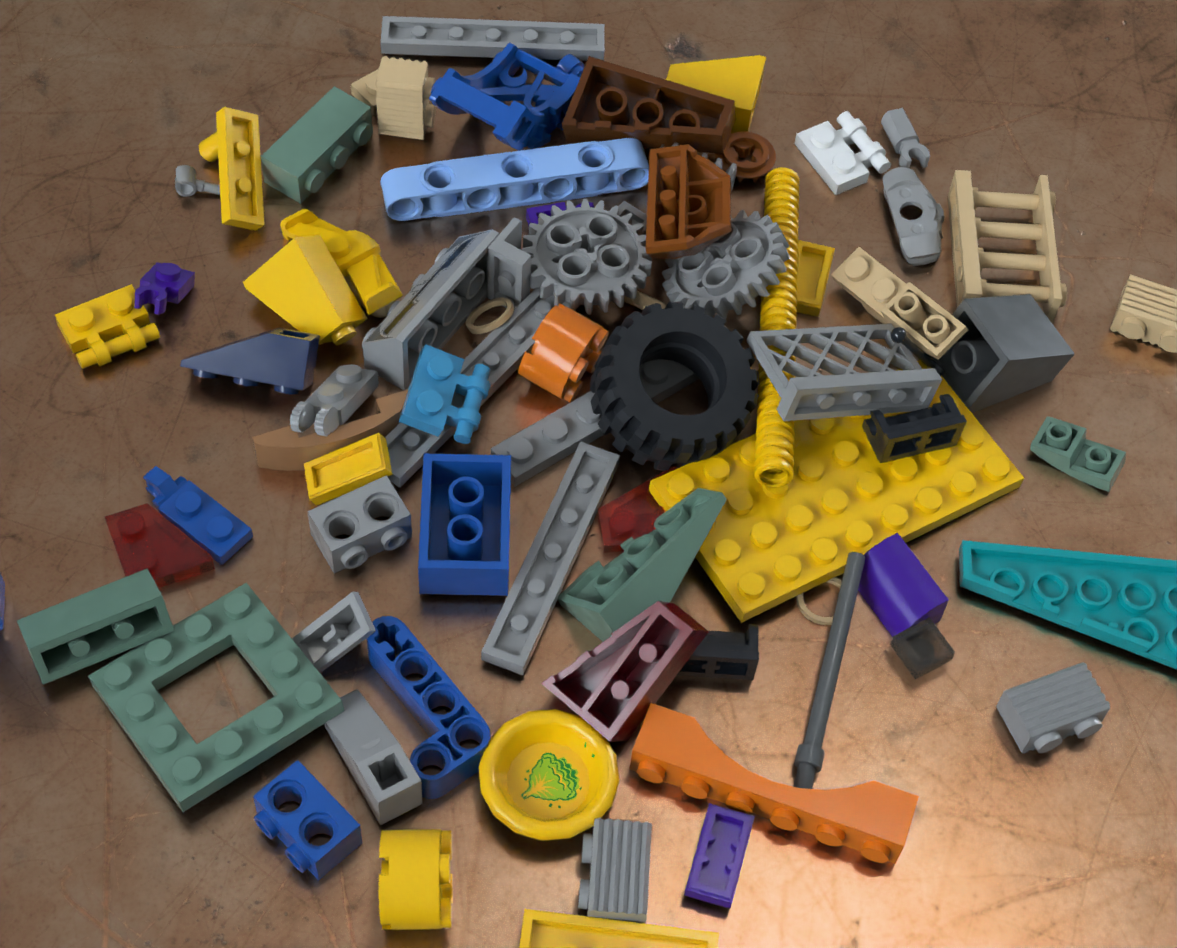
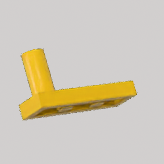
[199,107,265,231]

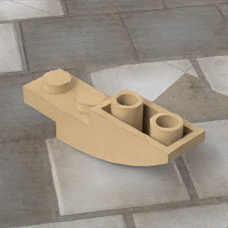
[831,247,968,360]

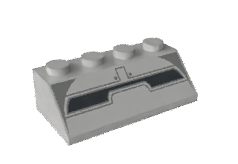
[362,229,499,391]

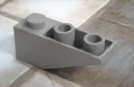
[323,689,422,825]

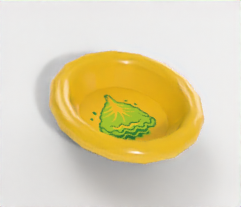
[478,709,619,841]

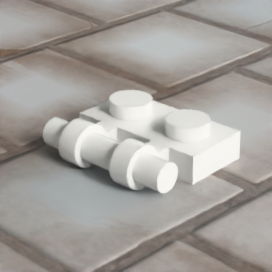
[794,111,891,196]

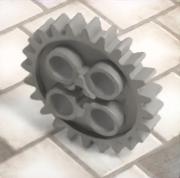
[522,199,652,314]
[662,210,790,319]

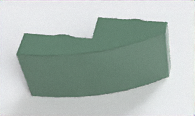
[1030,416,1126,492]

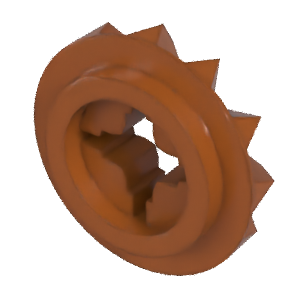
[715,131,776,183]

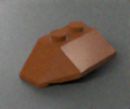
[646,144,731,260]

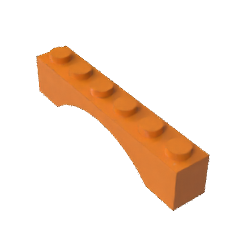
[629,703,919,864]

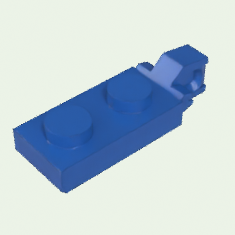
[143,466,253,565]

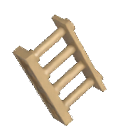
[948,170,1067,323]

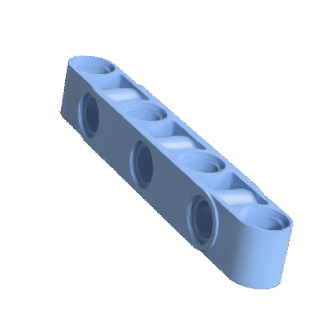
[380,138,649,221]

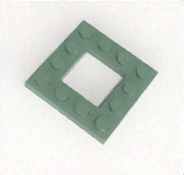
[88,583,345,812]

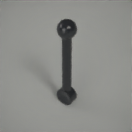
[890,327,945,376]

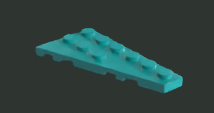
[959,540,1177,669]

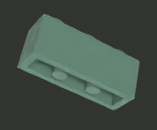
[261,86,373,204]
[16,568,175,685]

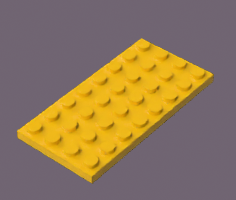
[649,360,1024,623]

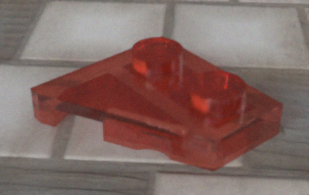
[597,467,677,553]
[105,503,215,588]

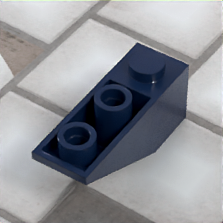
[180,327,320,394]

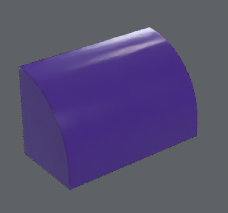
[858,533,949,644]

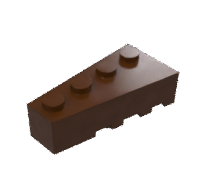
[562,56,736,154]

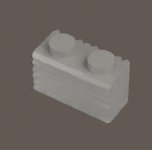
[996,662,1110,754]
[578,818,652,924]

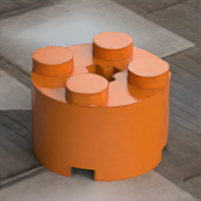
[518,303,609,402]

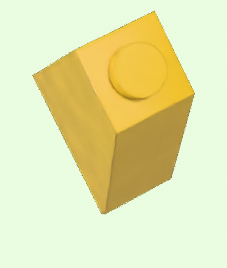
[662,55,766,133]
[242,235,368,345]

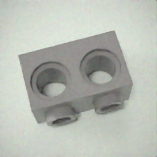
[308,475,412,573]

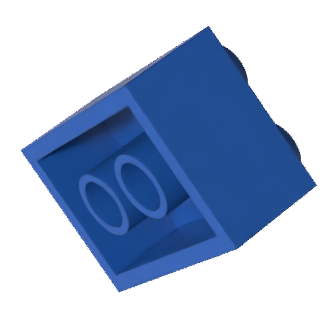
[418,453,511,596]

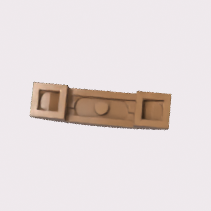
[252,389,409,471]

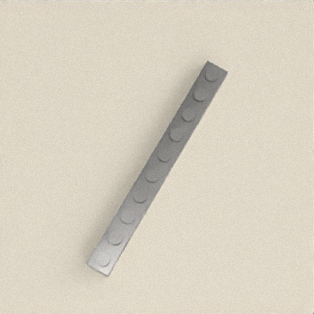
[385,201,647,488]

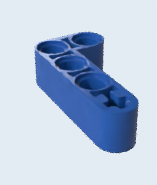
[367,616,490,799]

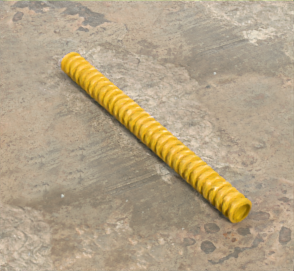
[755,167,799,487]

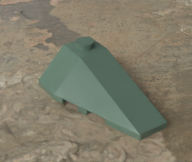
[557,488,727,642]

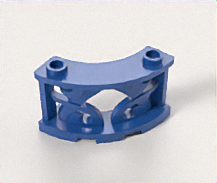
[429,42,580,151]

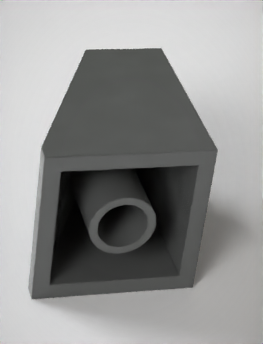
[924,294,1075,413]

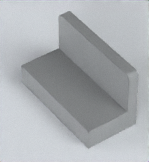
[487,217,532,309]

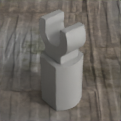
[881,108,930,169]

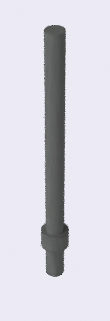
[793,552,865,789]

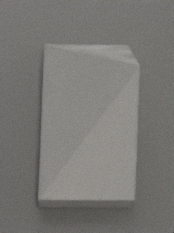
[292,591,376,673]

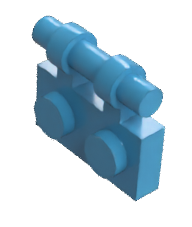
[399,344,491,444]

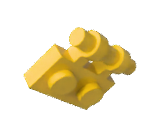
[55,284,160,369]

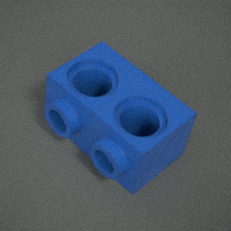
[253,760,363,881]

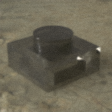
[890,617,955,680]

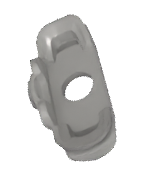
[883,167,945,266]

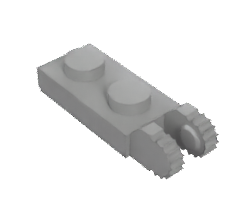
[289,364,379,437]

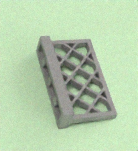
[746,324,942,421]

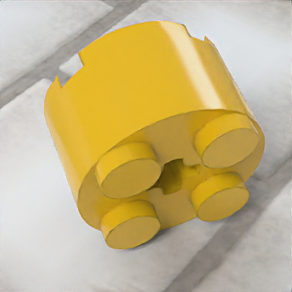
[379,829,453,930]

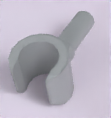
[175,165,220,197]

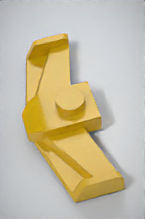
[280,209,403,315]

